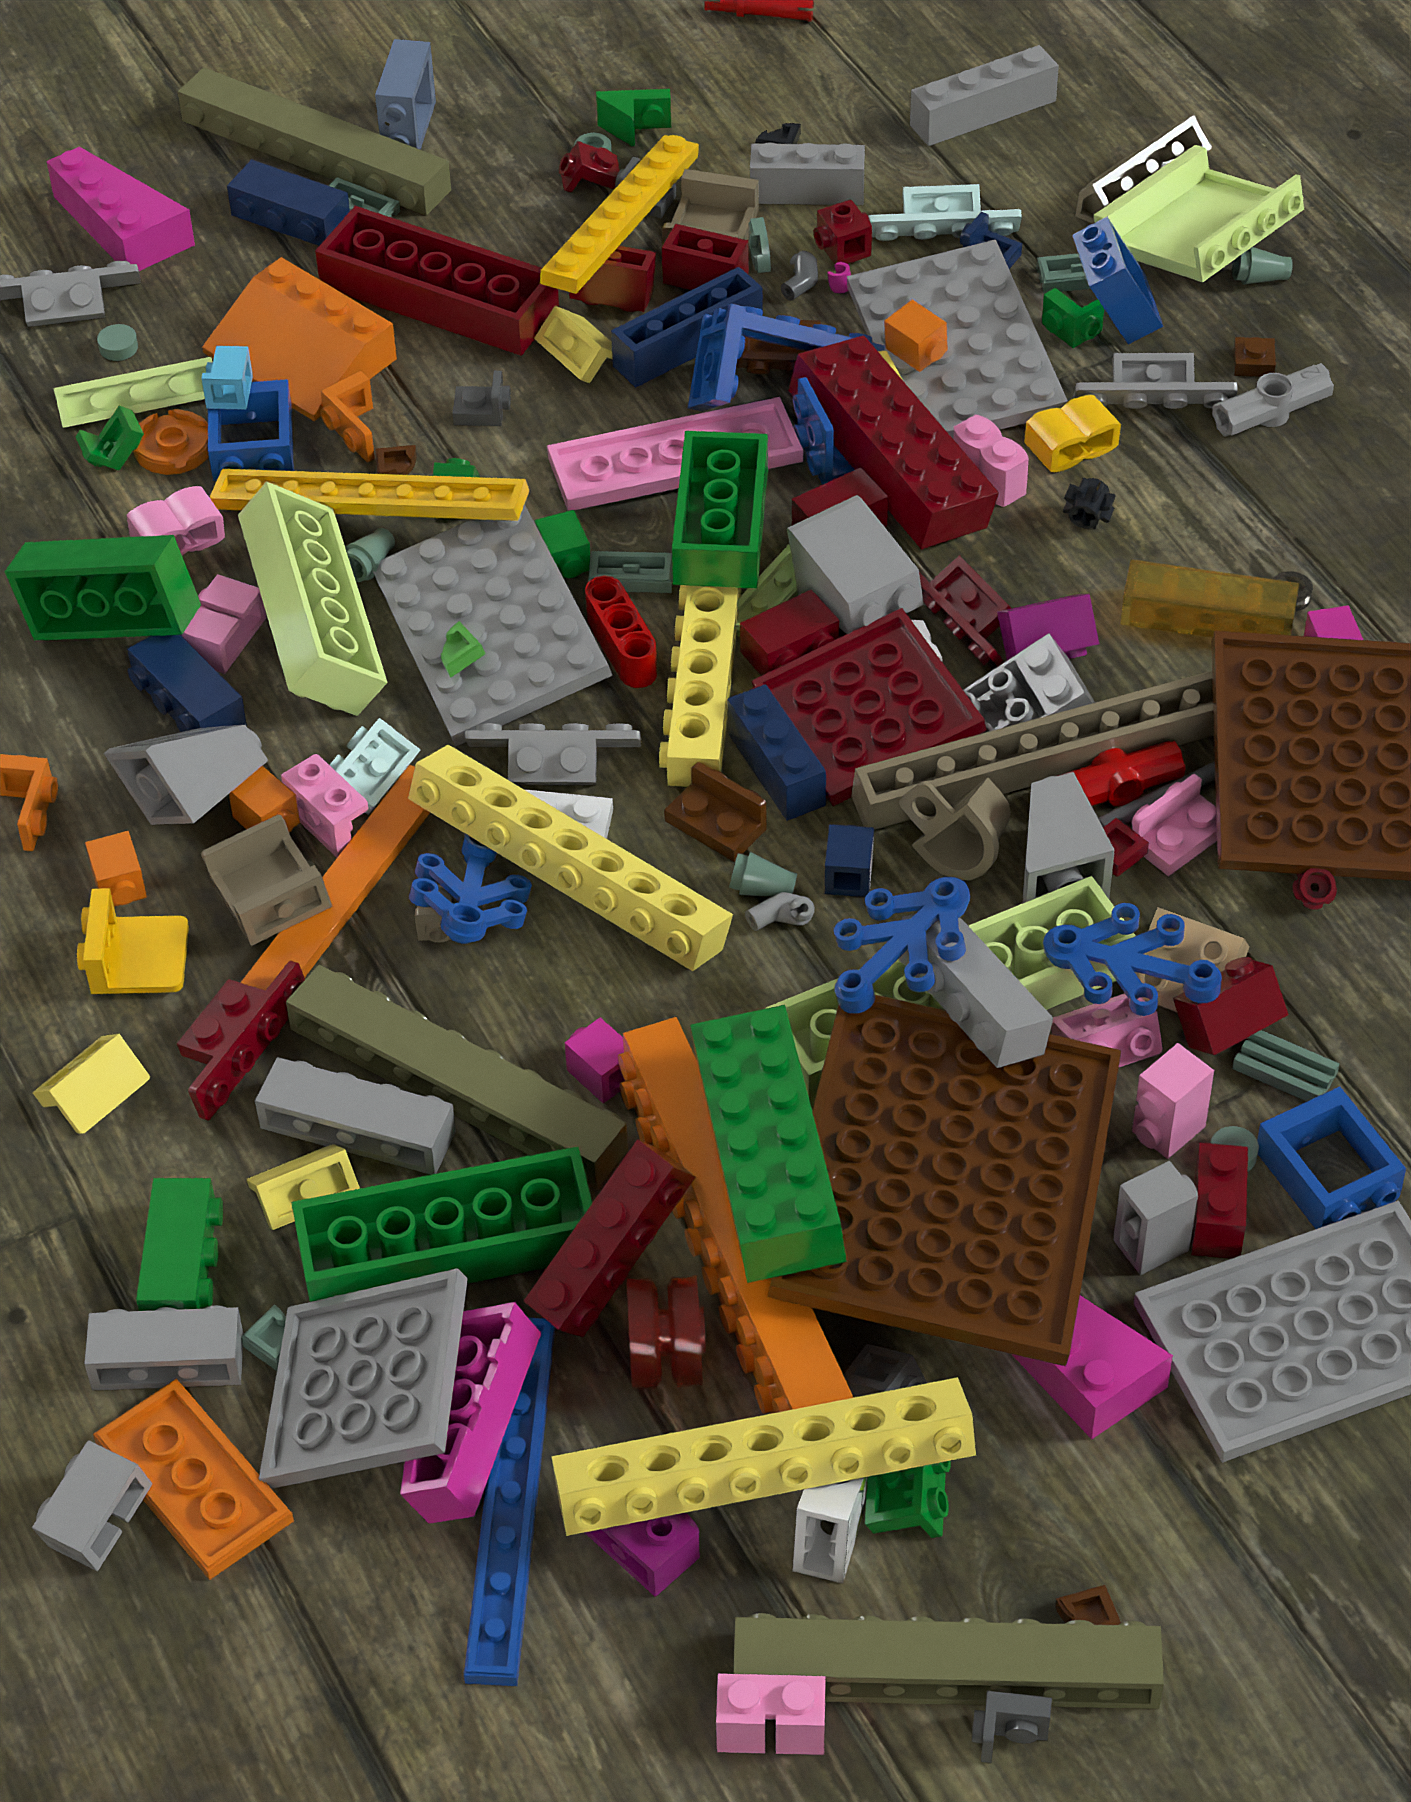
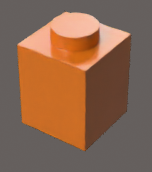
[884,299,948,372]
[229,766,300,832]
[85,831,147,907]

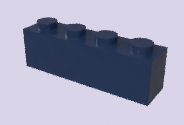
[611,267,763,388]

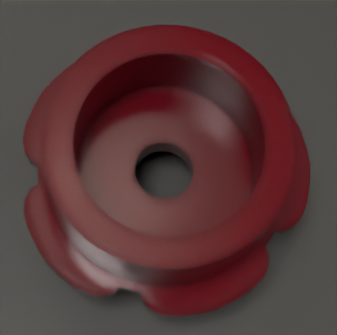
[1292,868,1337,910]

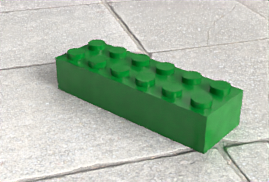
[690,1005,847,1283]
[291,1146,592,1302]

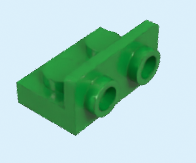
[865,1460,951,1538]

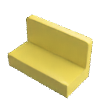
[534,306,612,383]
[32,1034,150,1134]
[247,1144,360,1230]

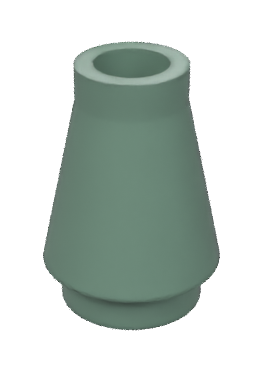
[1232,247,1292,285]
[345,528,395,582]
[729,852,798,897]

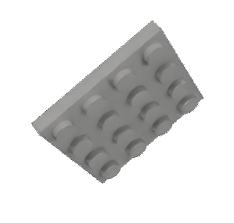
[259,1268,468,1489]

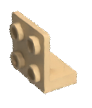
[1135,907,1250,1012]

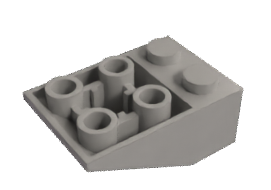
[963,633,1095,734]

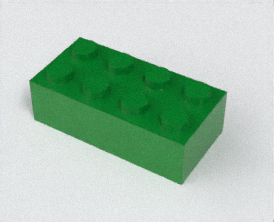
[672,431,768,588]
[4,535,201,641]

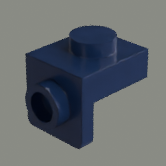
[960,212,1022,269]

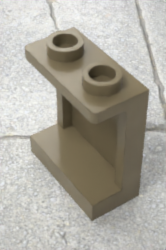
[662,169,759,245]
[201,815,333,946]

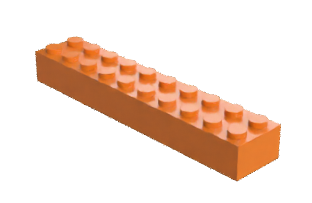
[618,1017,854,1414]

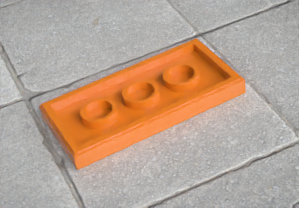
[93,1378,294,1580]

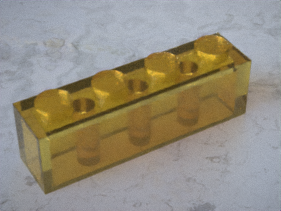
[1121,559,1299,638]

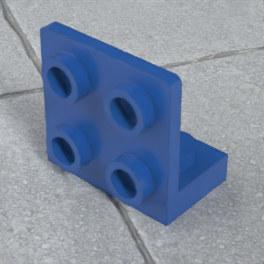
[793,377,854,485]

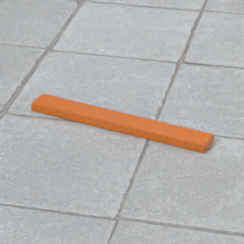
[241,765,431,991]

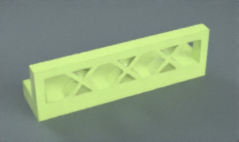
[53,357,212,428]

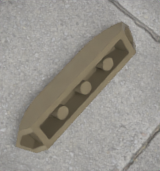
[1075,113,1212,224]

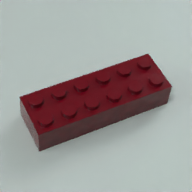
[315,206,559,356]
[788,335,999,549]

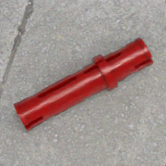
[704,0,814,22]

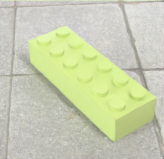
[238,481,388,716]

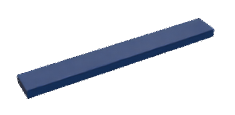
[464,1318,555,1686]

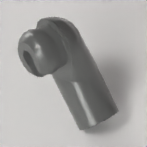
[781,251,818,301]

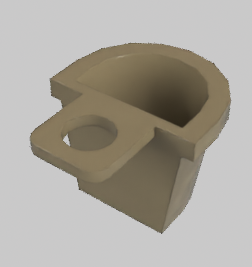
[899,778,1011,880]

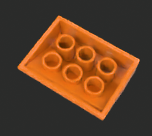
[202,257,397,421]

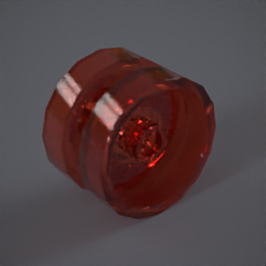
[627,1275,706,1390]

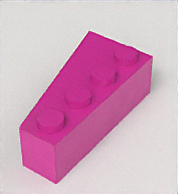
[47,147,195,271]
[1012,1296,1173,1440]
[400,1302,541,1524]

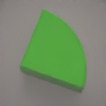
[441,621,485,678]

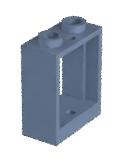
[375,39,436,150]

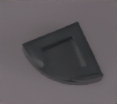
[755,123,801,144]

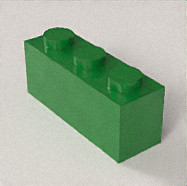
[136,1178,223,1311]

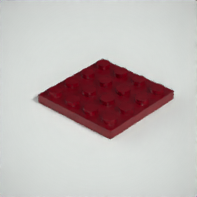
[751,608,986,806]

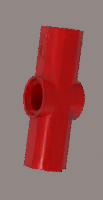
[1058,741,1186,807]

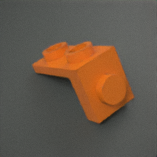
[320,371,375,463]
[0,754,58,851]

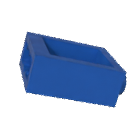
[1073,216,1163,345]
[208,379,294,481]
[1257,1087,1406,1229]

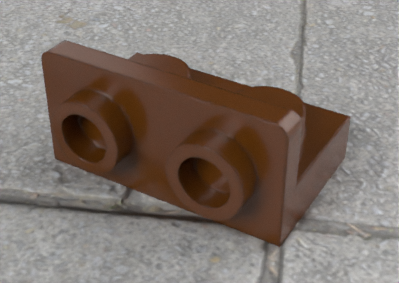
[664,762,767,862]

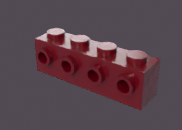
[524,1139,696,1337]

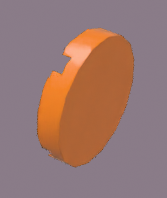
[133,409,209,475]

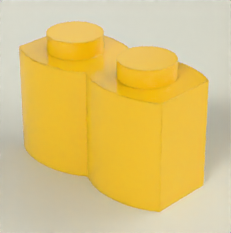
[1024,395,1121,472]

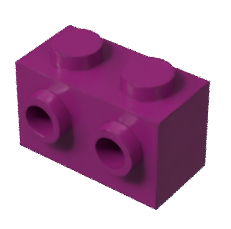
[997,594,1099,661]
[584,1513,700,1597]

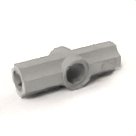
[1212,363,1334,437]

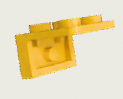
[77,888,189,994]

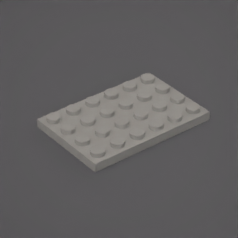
[847,240,1068,438]
[373,504,612,747]
[1134,1200,1411,1463]

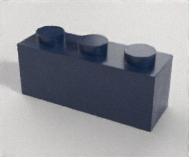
[227,159,350,246]
[128,635,247,732]
[727,684,826,821]

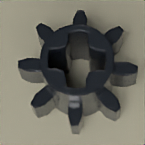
[1063,478,1116,529]

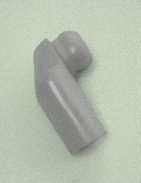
[745,892,815,931]

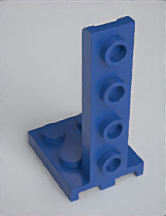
[688,304,885,412]

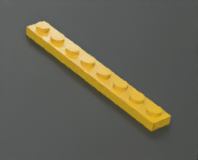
[540,135,699,294]
[209,469,529,521]

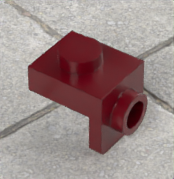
[559,141,620,193]

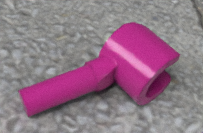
[827,262,851,293]

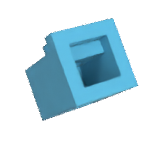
[201,346,253,410]

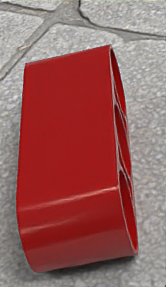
[585,575,657,688]

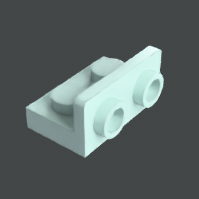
[330,718,420,815]

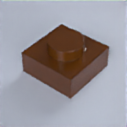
[1233,337,1276,377]

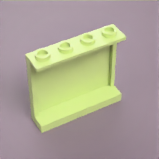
[1094,145,1304,282]

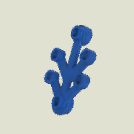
[409,834,532,944]
[834,877,970,1013]
[1043,903,1222,1016]

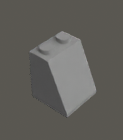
[787,495,924,634]
[103,725,268,825]
[1022,772,1115,904]

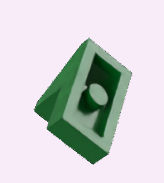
[596,89,672,146]

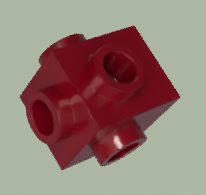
[813,199,872,264]

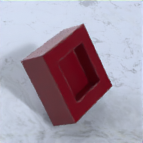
[1103,818,1149,877]

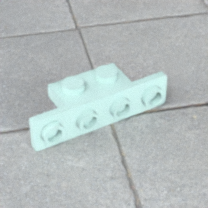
[868,184,1022,241]

